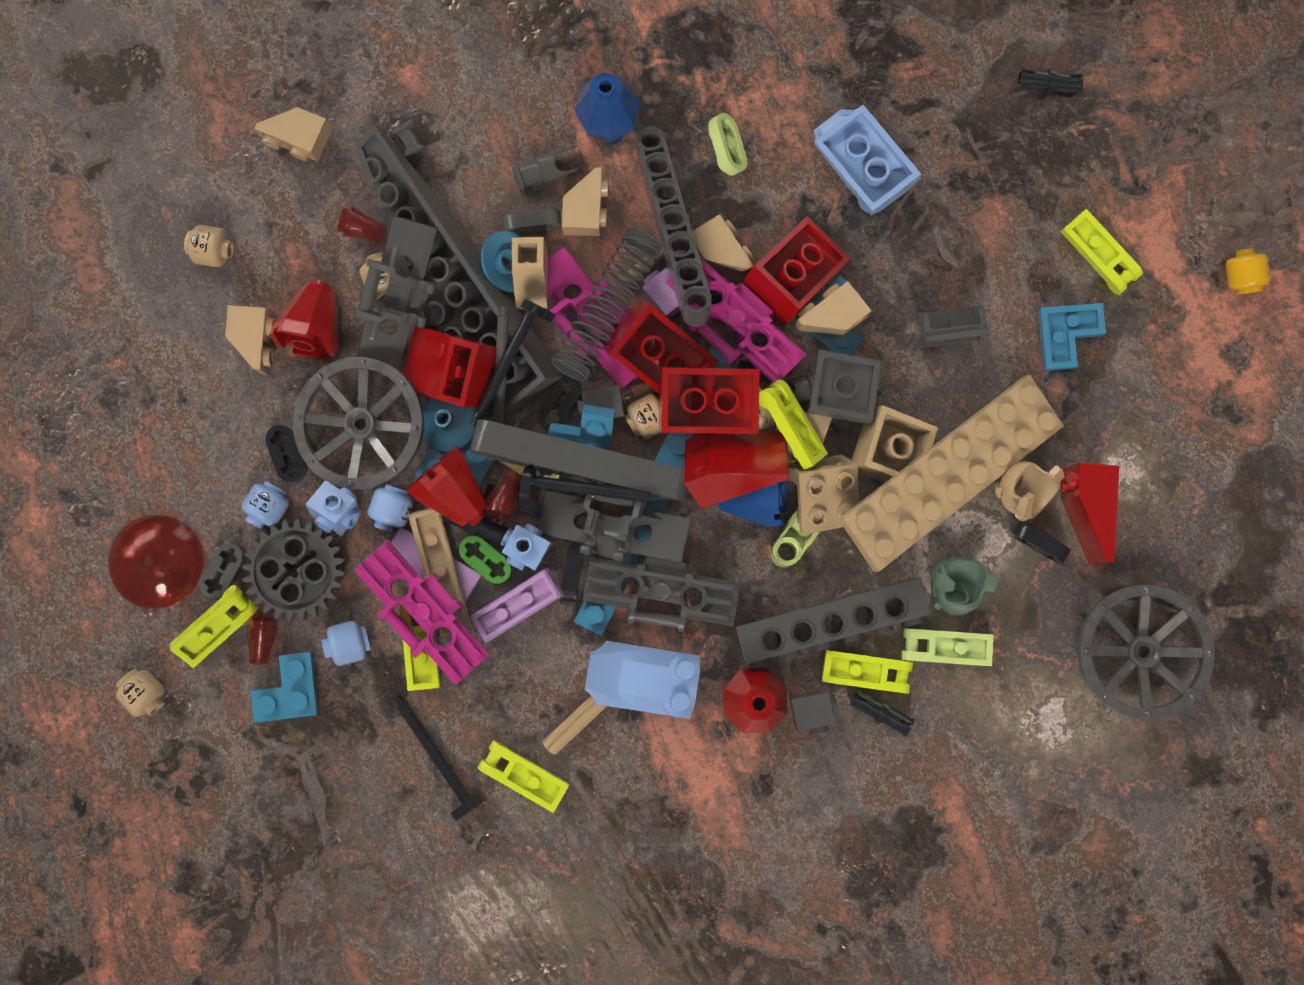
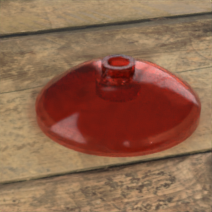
[108,515,204,609]

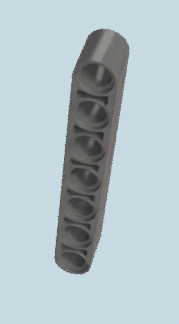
[637,126,711,327]
[470,420,687,504]

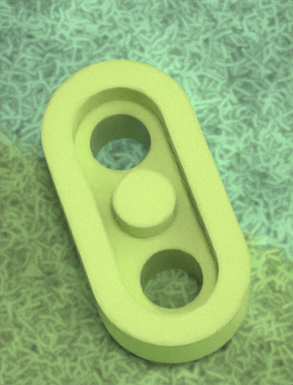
[708,113,747,176]

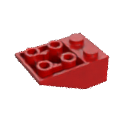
[404,325,496,408]

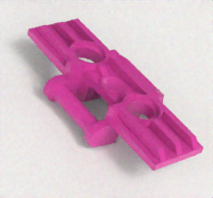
[548,247,638,390]
[666,257,806,382]
[354,540,490,685]

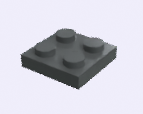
[808,350,881,424]

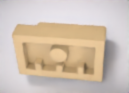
[789,454,859,534]

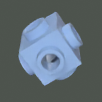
[305,480,361,536]
[501,523,553,572]

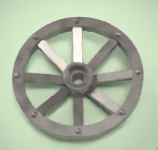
[293,357,425,489]
[1077,585,1215,720]

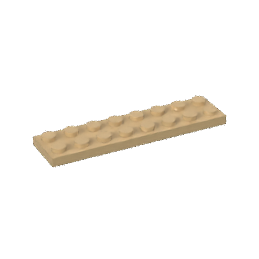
[839,375,1064,572]

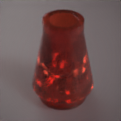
[337,207,386,243]
[485,469,522,519]
[246,617,278,665]

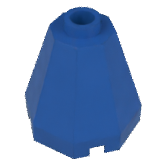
[575,72,641,142]
[717,480,788,526]

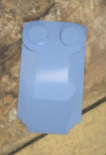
[814,105,922,215]
[584,640,700,719]

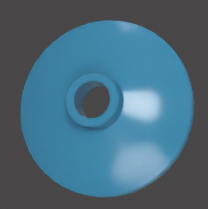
[481,231,521,293]
[423,398,476,452]

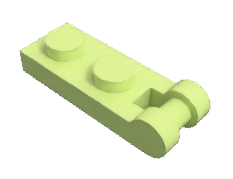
[901,628,994,666]

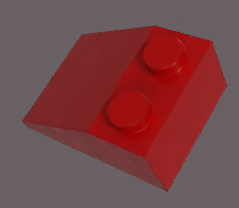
[740,216,851,327]
[603,298,719,394]
[659,367,760,434]
[684,431,789,509]
[1059,463,1120,565]

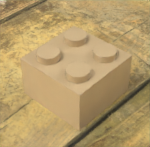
[852,405,938,483]

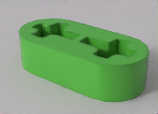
[459,536,513,584]

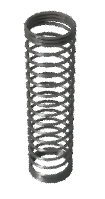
[551,227,662,381]

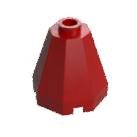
[269,280,339,361]
[407,445,487,526]
[723,668,788,733]

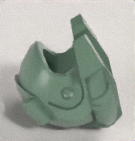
[931,556,997,616]

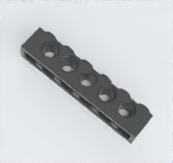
[734,577,931,668]

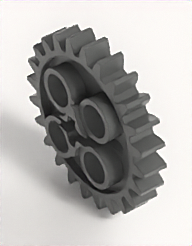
[242,519,347,622]

